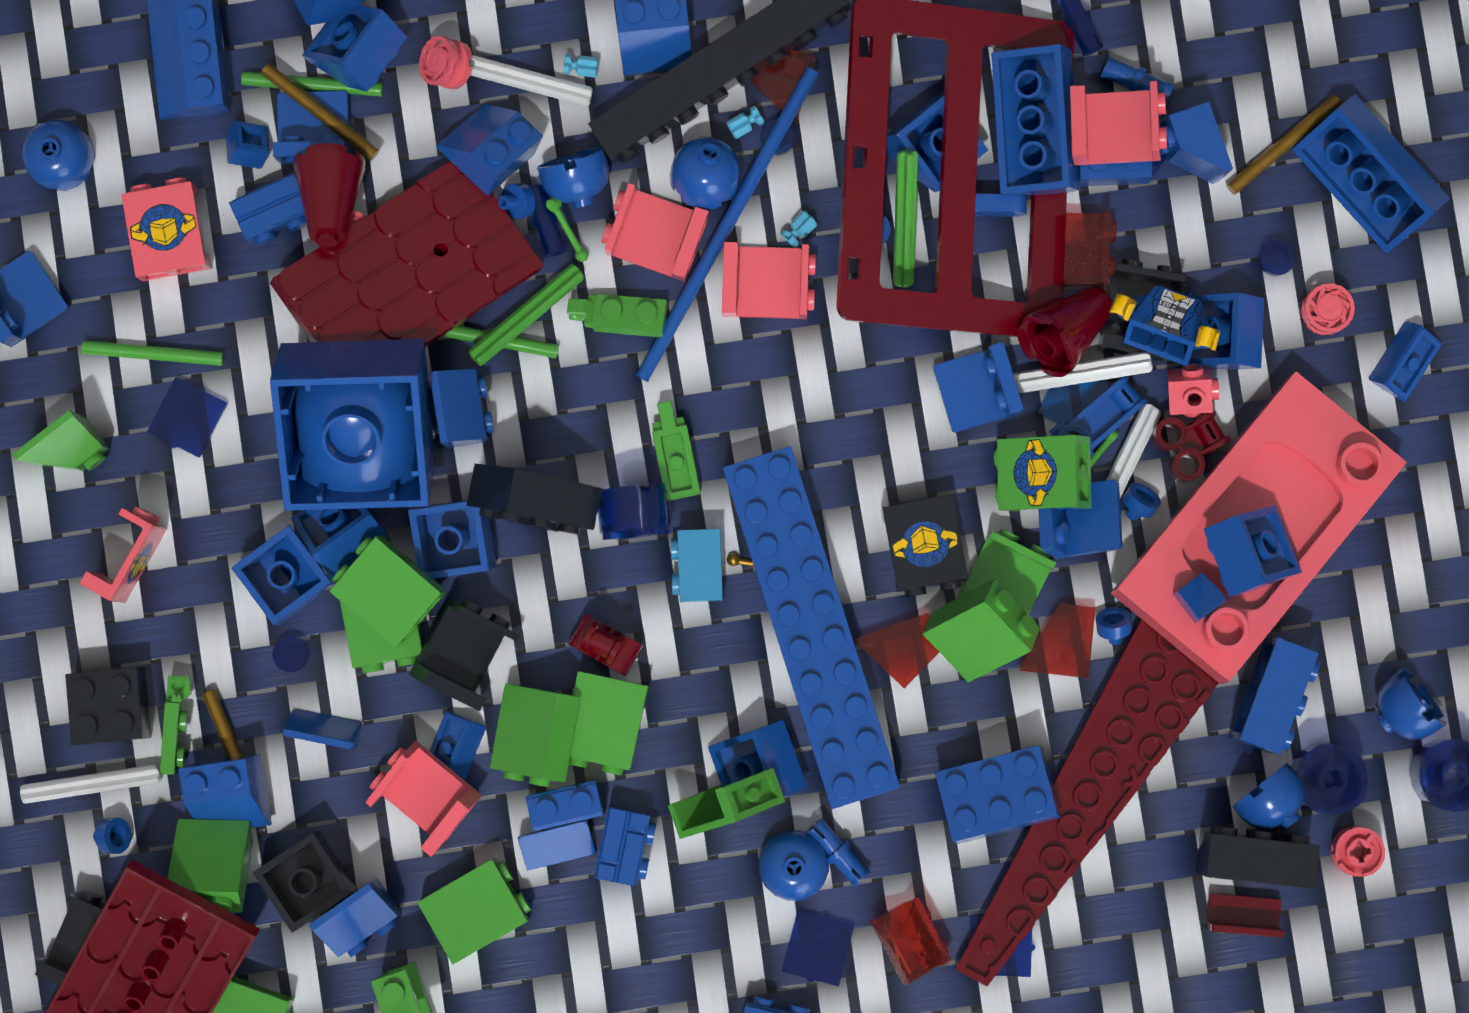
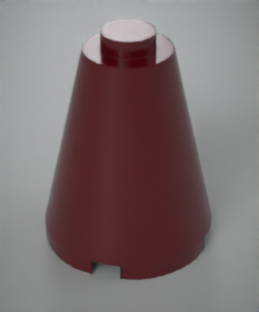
[293,143,365,248]
[1017,287,1112,377]

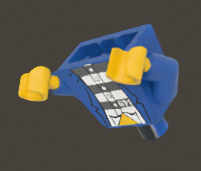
[1109,283,1220,366]

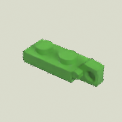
[567,294,668,338]
[652,401,701,501]
[160,675,192,775]

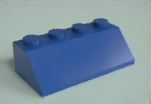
[147,0,231,120]
[991,44,1081,195]
[1292,94,1450,254]

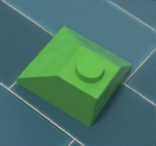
[12,410,110,471]

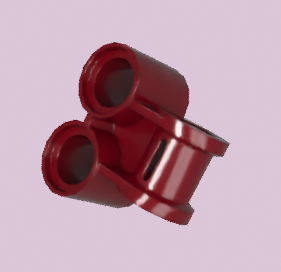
[1151,410,1231,482]
[567,613,643,676]

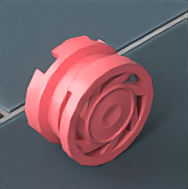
[419,36,473,90]
[1300,283,1355,336]
[1330,826,1385,877]

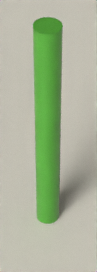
[241,71,383,97]
[442,325,559,359]
[81,340,224,366]

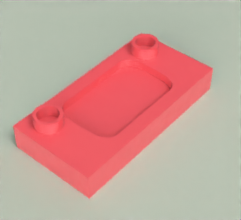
[1111,371,1407,684]

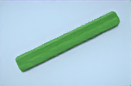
[893,149,918,287]
[469,264,584,366]

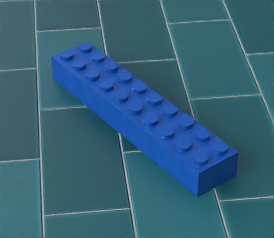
[723,446,900,809]

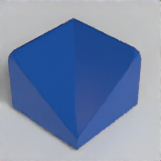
[226,120,269,169]
[1173,573,1227,623]

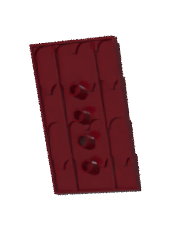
[270,161,544,347]
[45,859,260,1013]

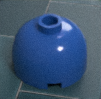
[22,120,95,191]
[669,137,741,209]
[537,147,609,208]
[1377,667,1447,740]
[1232,763,1305,831]
[759,830,829,901]

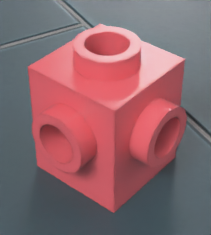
[1167,363,1219,418]

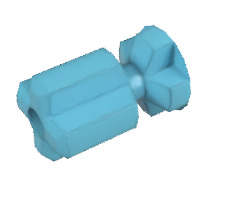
[563,54,599,78]
[727,105,764,139]
[780,211,817,248]

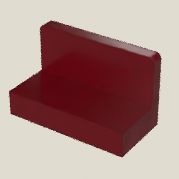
[1205,892,1284,938]

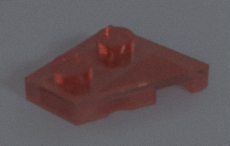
[750,49,816,123]
[1019,604,1096,678]
[855,613,939,689]

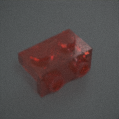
[1063,211,1117,286]
[870,898,951,985]

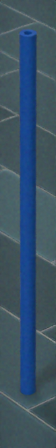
[636,67,819,382]

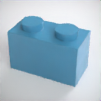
[671,529,723,603]

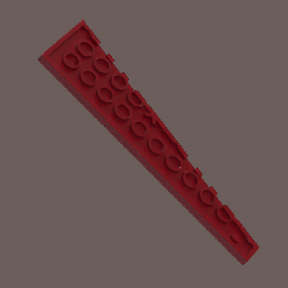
[955,618,1218,986]

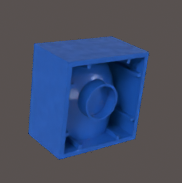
[270,339,435,511]

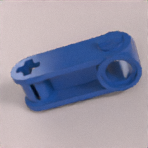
[1049,376,1149,456]

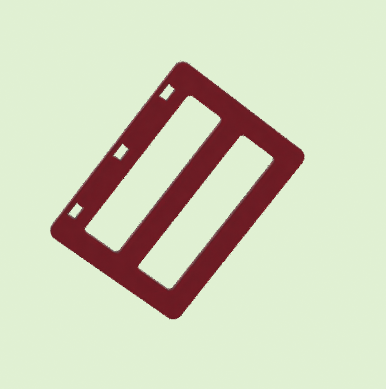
[836,0,1074,337]

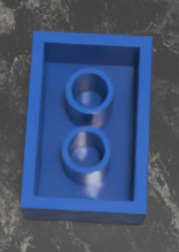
[1229,637,1320,755]
[935,745,1061,844]

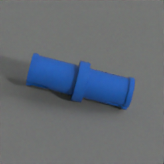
[1101,57,1175,103]
[806,818,870,886]

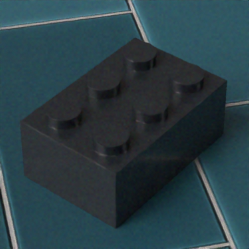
[466,463,602,535]
[1196,824,1320,889]

